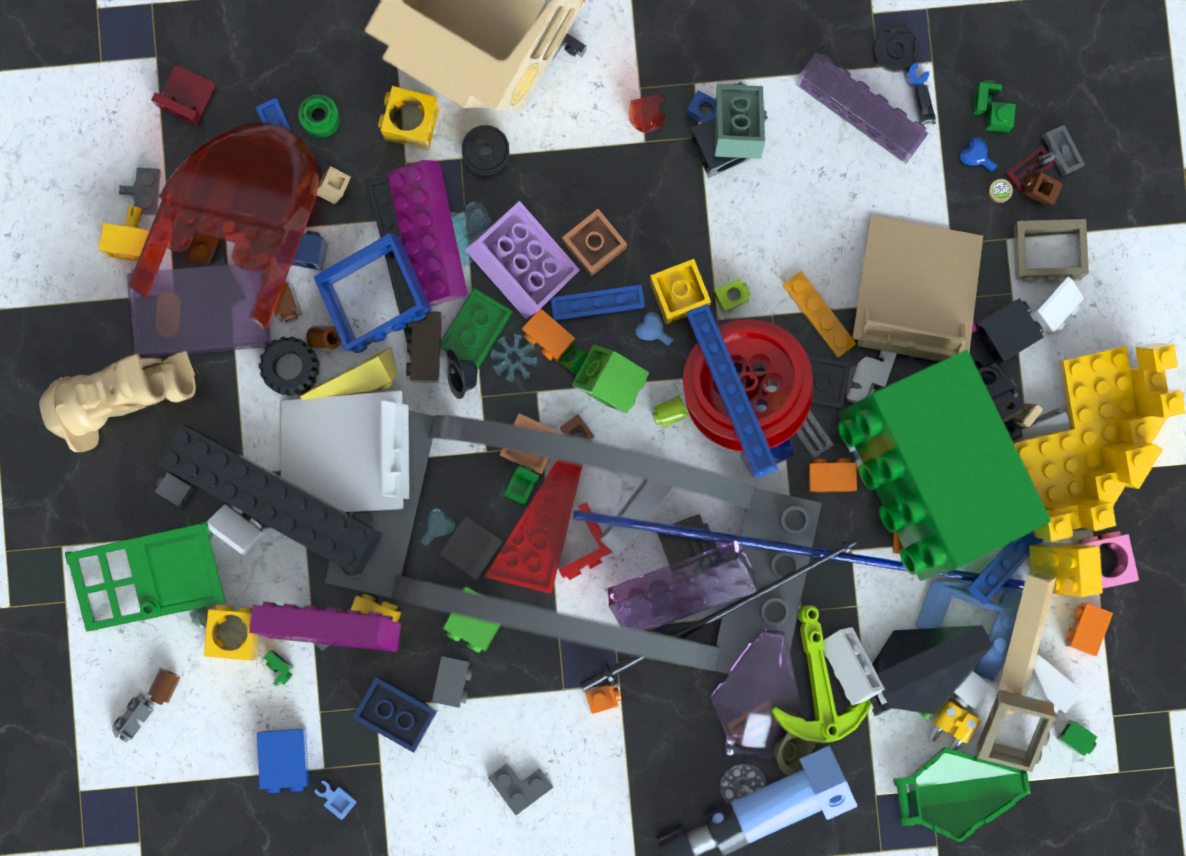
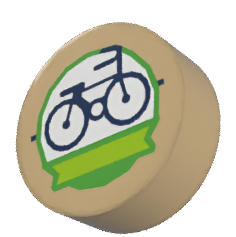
[988,179,1013,203]

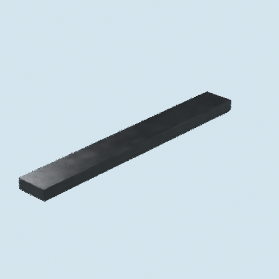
[366,177,415,358]

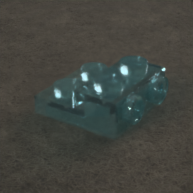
[451,201,493,266]

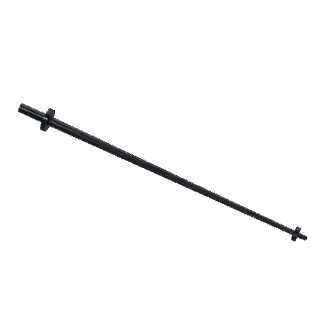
[580,540,857,691]

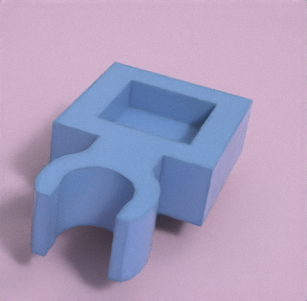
[315,780,357,820]

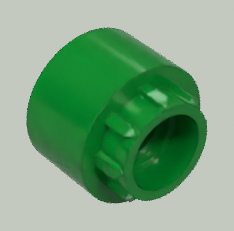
[298,94,340,138]

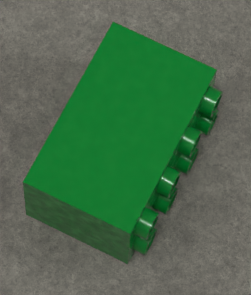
[838,350,1052,581]

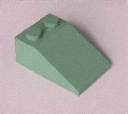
[714,84,765,159]

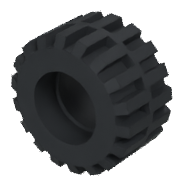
[258,336,320,396]

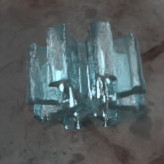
[491,334,538,382]

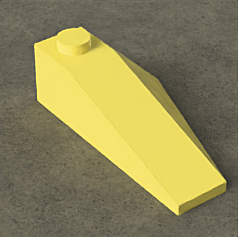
[300,347,398,400]

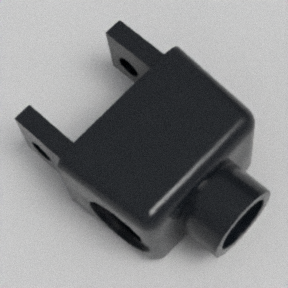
[974,361,1024,441]

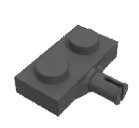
[1039,125,1085,176]
[119,167,161,216]

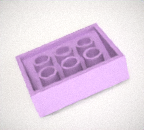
[465,201,580,319]

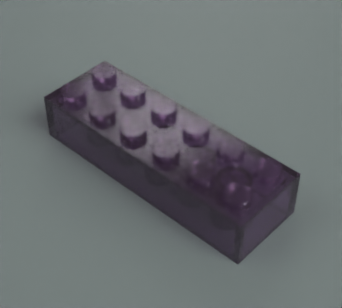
[795,52,929,164]
[607,541,757,632]

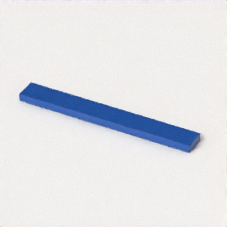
[686,304,778,479]

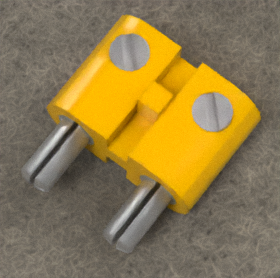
[929,699,982,751]

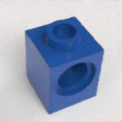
[686,90,716,123]

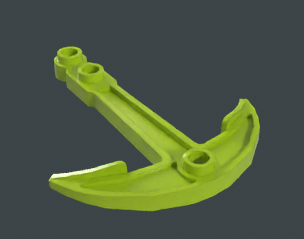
[771,605,871,743]

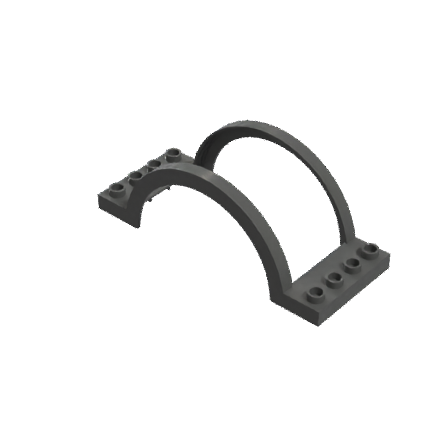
[325,410,822,686]

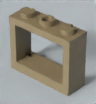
[1013,219,1089,283]
[977,689,1058,772]

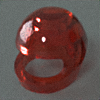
[628,93,666,133]

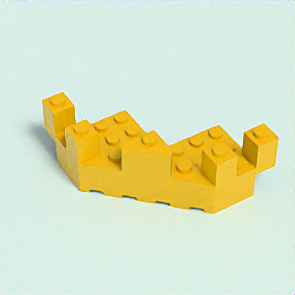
[1013,342,1186,542]

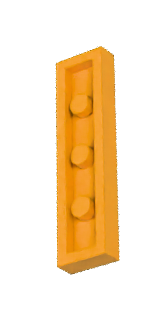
[782,271,856,358]

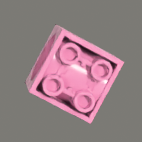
[1078,531,1139,588]

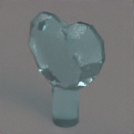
[420,508,455,546]

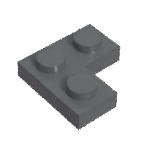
[488,764,553,815]

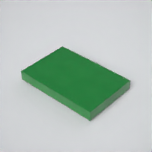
[441,288,513,369]

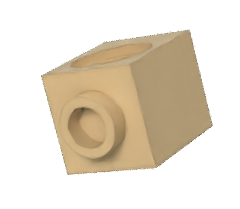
[314,166,351,204]

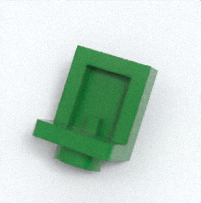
[503,466,539,505]

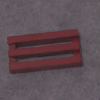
[1005,145,1056,191]

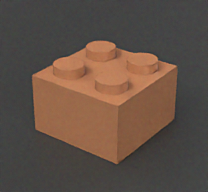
[562,209,627,277]

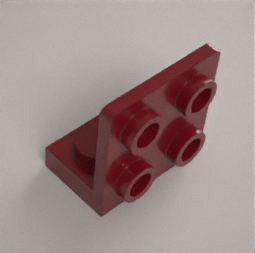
[151,65,216,125]

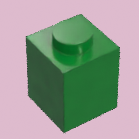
[986,102,1016,132]
[1057,720,1097,756]

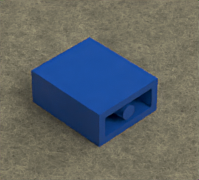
[257,728,309,793]

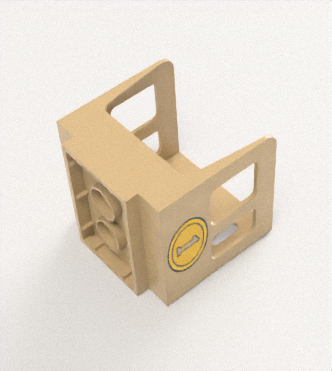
[365,0,586,110]

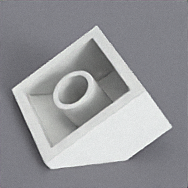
[1030,277,1084,334]
[207,504,265,555]

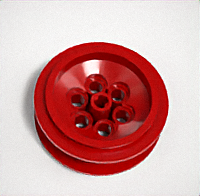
[683,319,813,452]

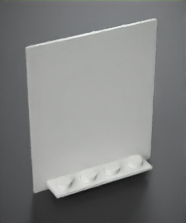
[280,391,409,512]

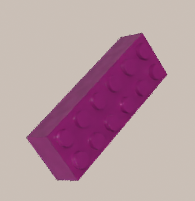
[387,160,468,307]
[249,601,401,652]

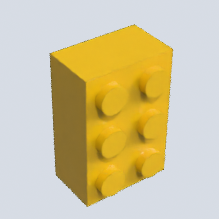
[1029,542,1103,597]

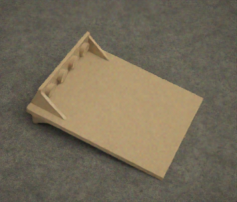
[853,215,983,362]

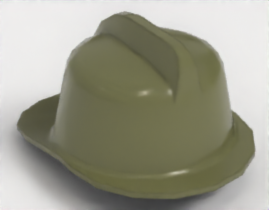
[773,732,816,775]

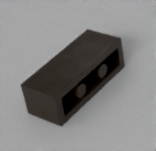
[406,311,442,383]

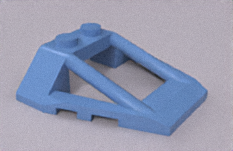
[915,581,1022,681]

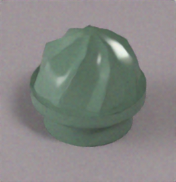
[189,607,211,628]

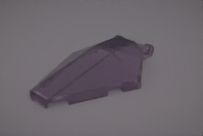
[710,628,802,761]

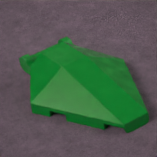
[893,748,1030,842]

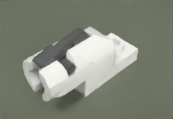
[845,350,897,404]

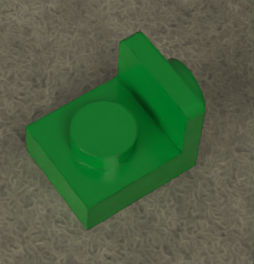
[973,80,1002,115]
[264,650,294,686]

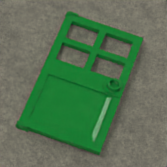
[65,521,226,632]

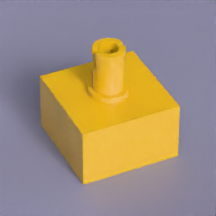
[98,206,158,264]

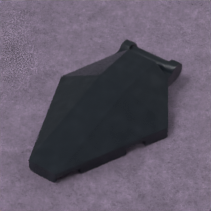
[869,625,993,716]

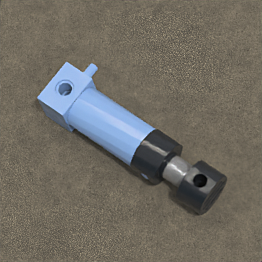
[656,746,857,856]

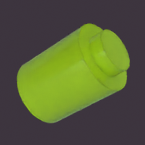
[652,396,689,428]

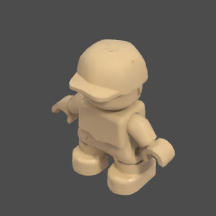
[39,351,196,452]

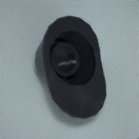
[447,349,478,399]

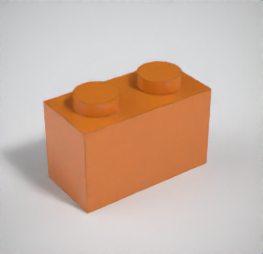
[522,308,575,361]
[807,458,857,492]
[1065,603,1113,657]

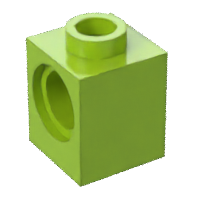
[713,279,751,314]

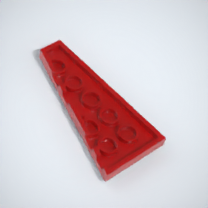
[484,459,583,594]

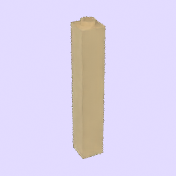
[998,570,1056,714]

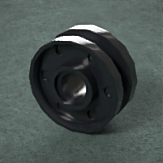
[462,125,510,176]

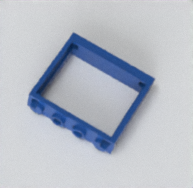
[313,233,432,353]

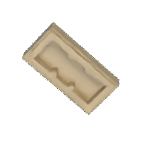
[1012,403,1043,428]

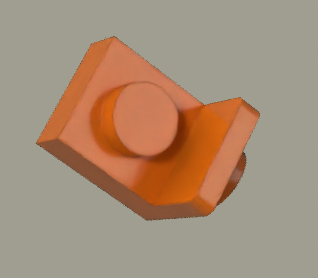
[585,684,622,714]

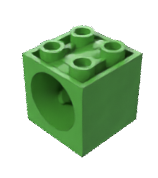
[572,345,649,413]
[443,587,500,653]

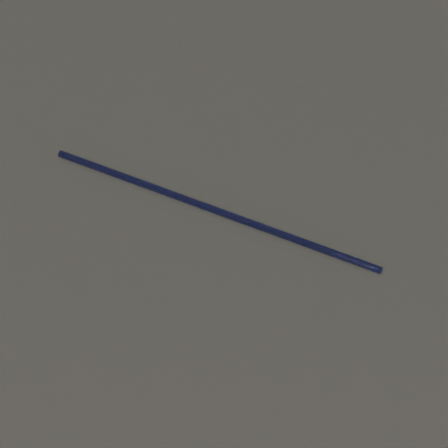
[573,510,1025,590]

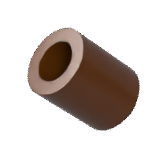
[306,325,341,349]
[148,668,181,705]

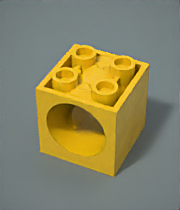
[378,86,440,151]
[649,259,711,324]
[203,605,260,661]

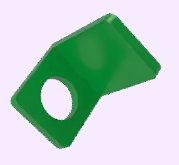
[558,344,588,376]

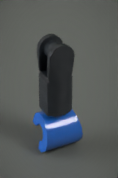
[904,63,936,127]

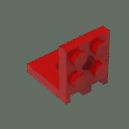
[559,502,613,581]

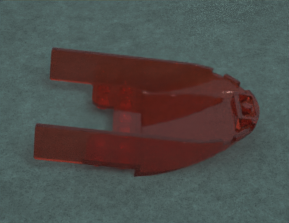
[129,123,319,330]

